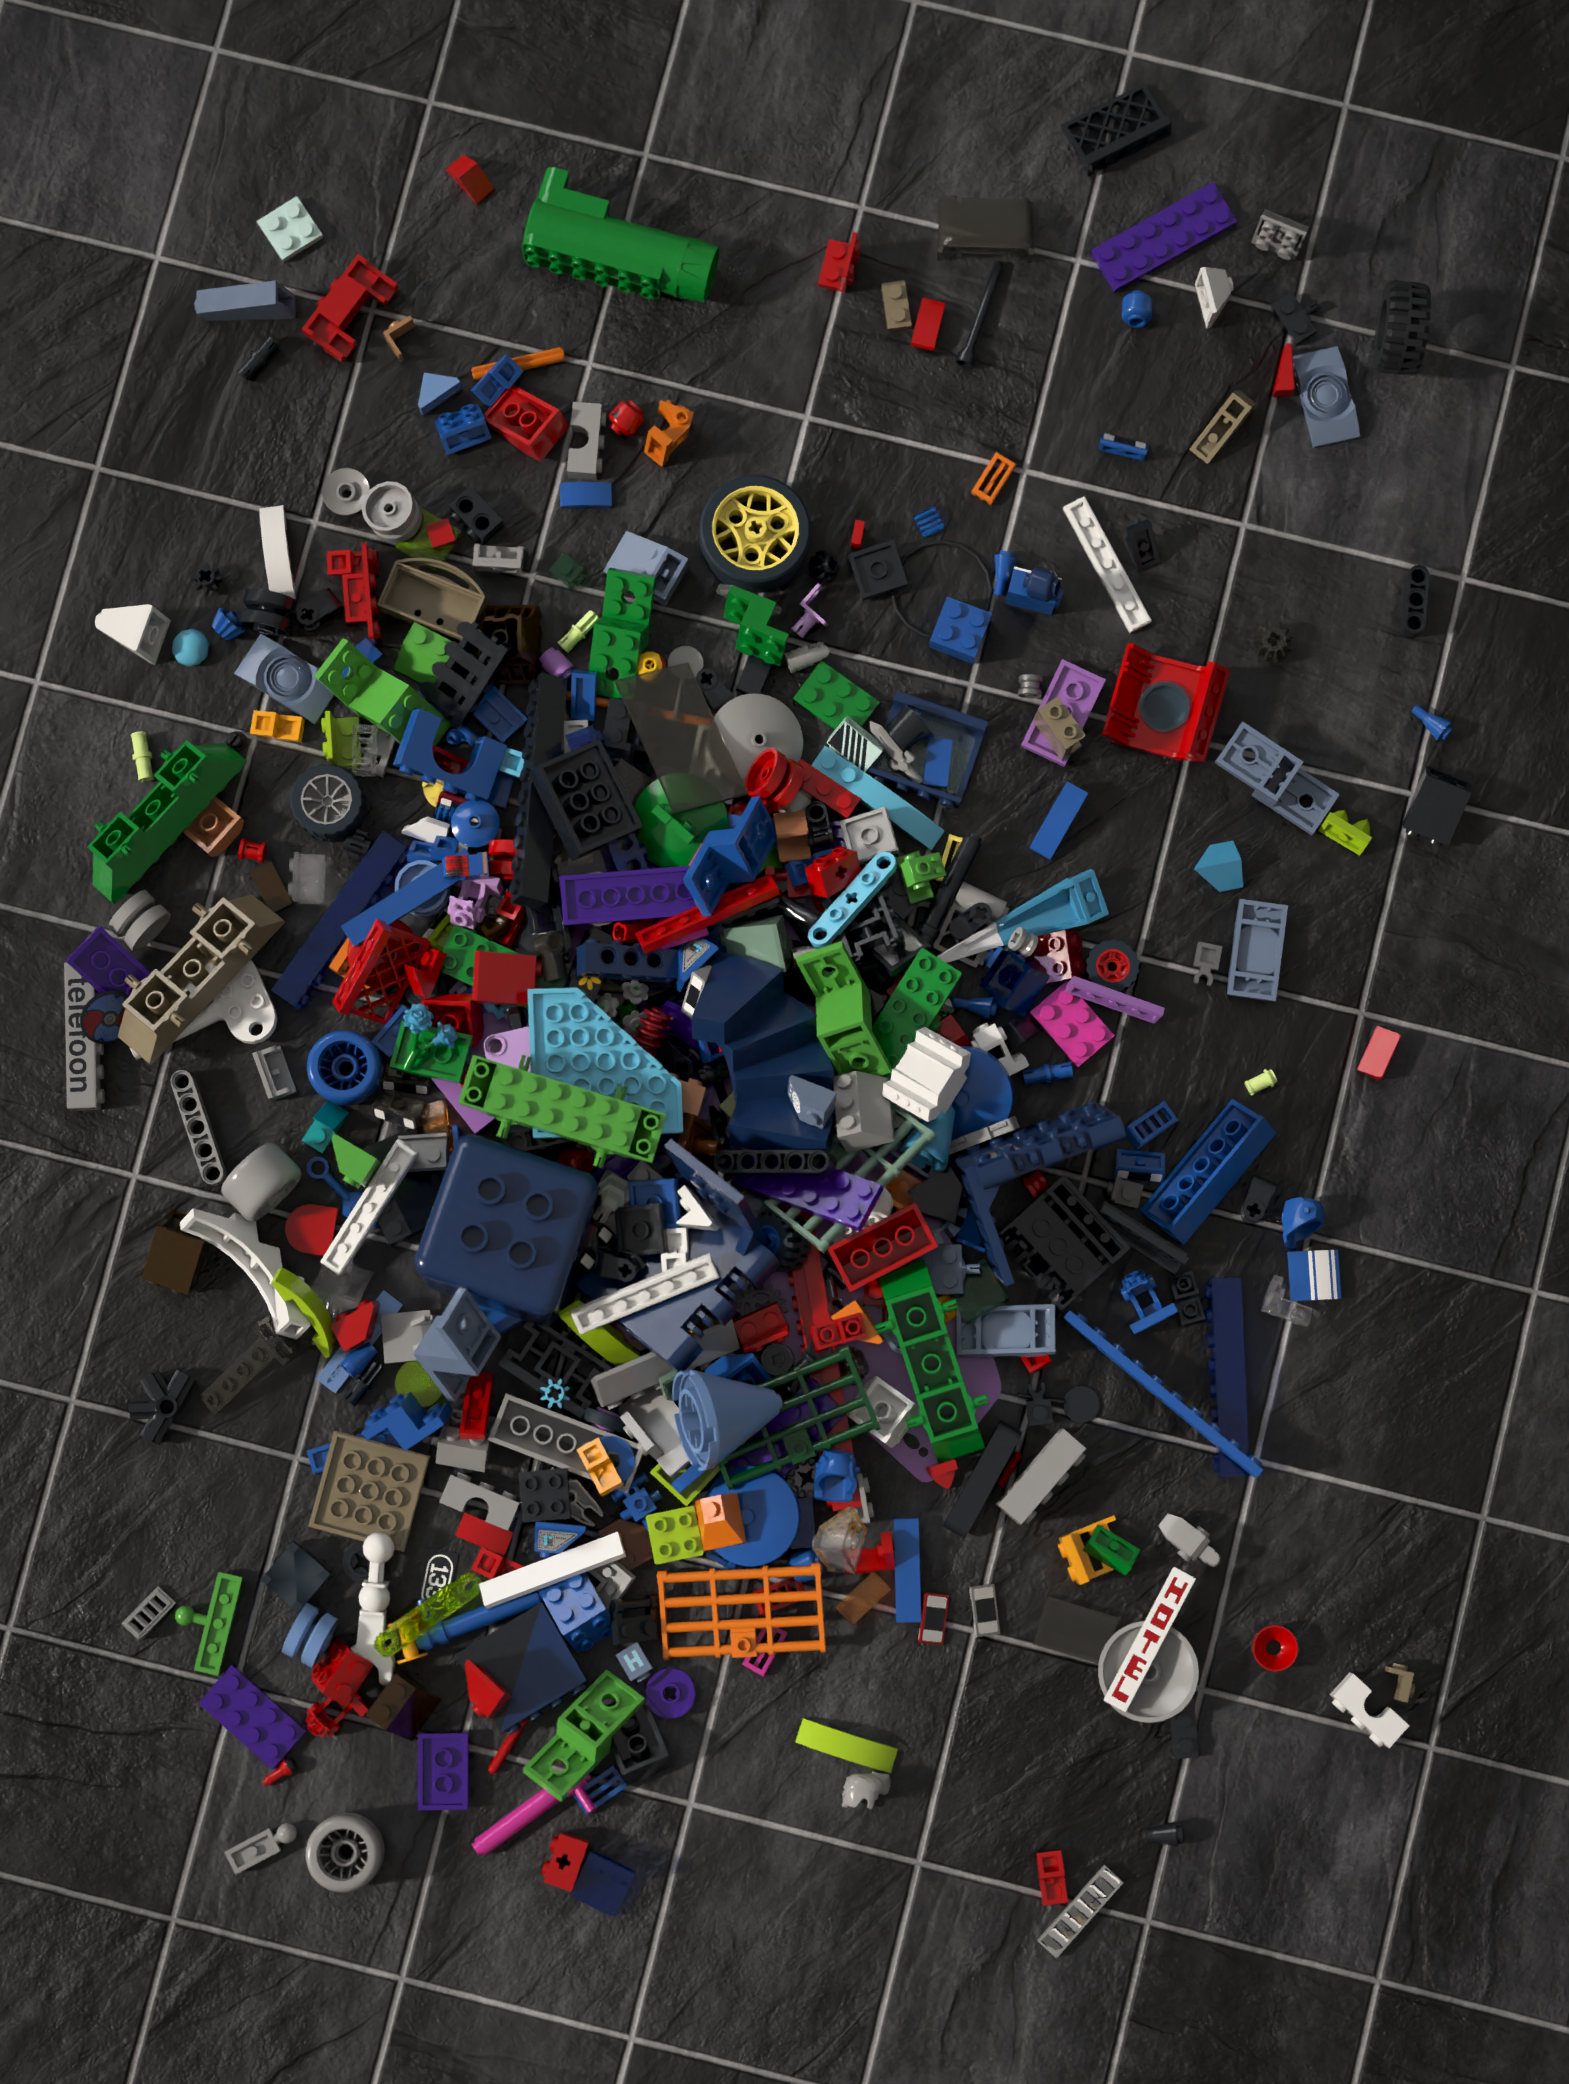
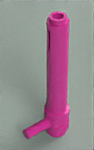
[472,1773,596,1856]

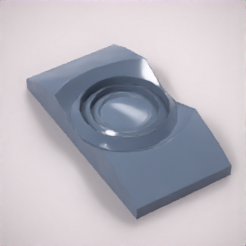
[1293,347,1360,448]
[234,634,335,725]
[1227,899,1288,1002]
[956,1304,1056,1359]

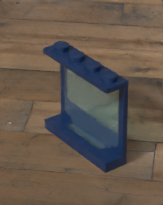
[868,691,988,808]

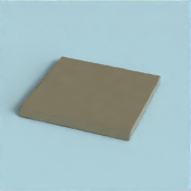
[308,1430,431,1552]

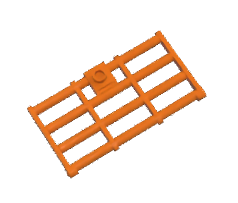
[656,1563,826,1660]

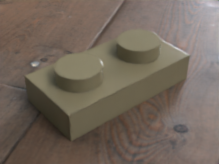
[881,280,912,332]

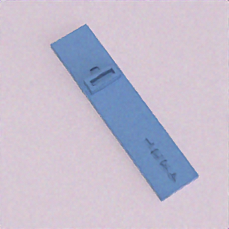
[316,1290,403,1394]

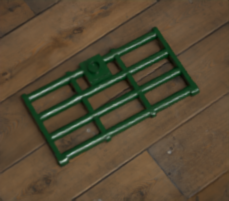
[719,1345,881,1491]

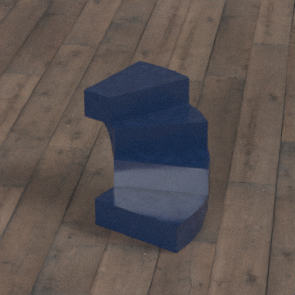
[692,952,835,1163]

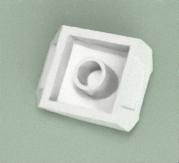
[847,1376,919,1448]

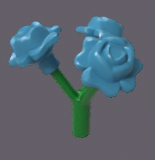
[402,1004,458,1071]

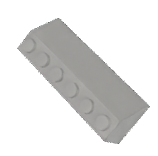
[590,1319,740,1410]
[488,1393,643,1493]

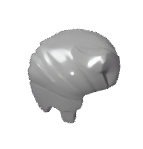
[842,1771,890,1809]

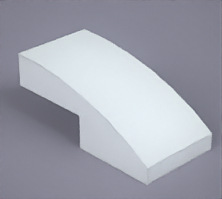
[661,1228,689,1272]

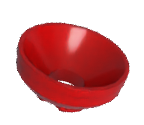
[1252,1625,1298,1671]

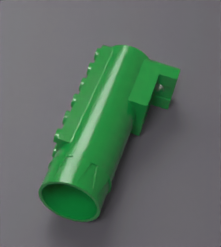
[522,167,720,304]

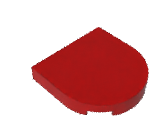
[285,1204,339,1256]

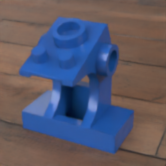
[1120,1270,1180,1335]

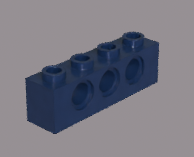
[577,939,678,983]

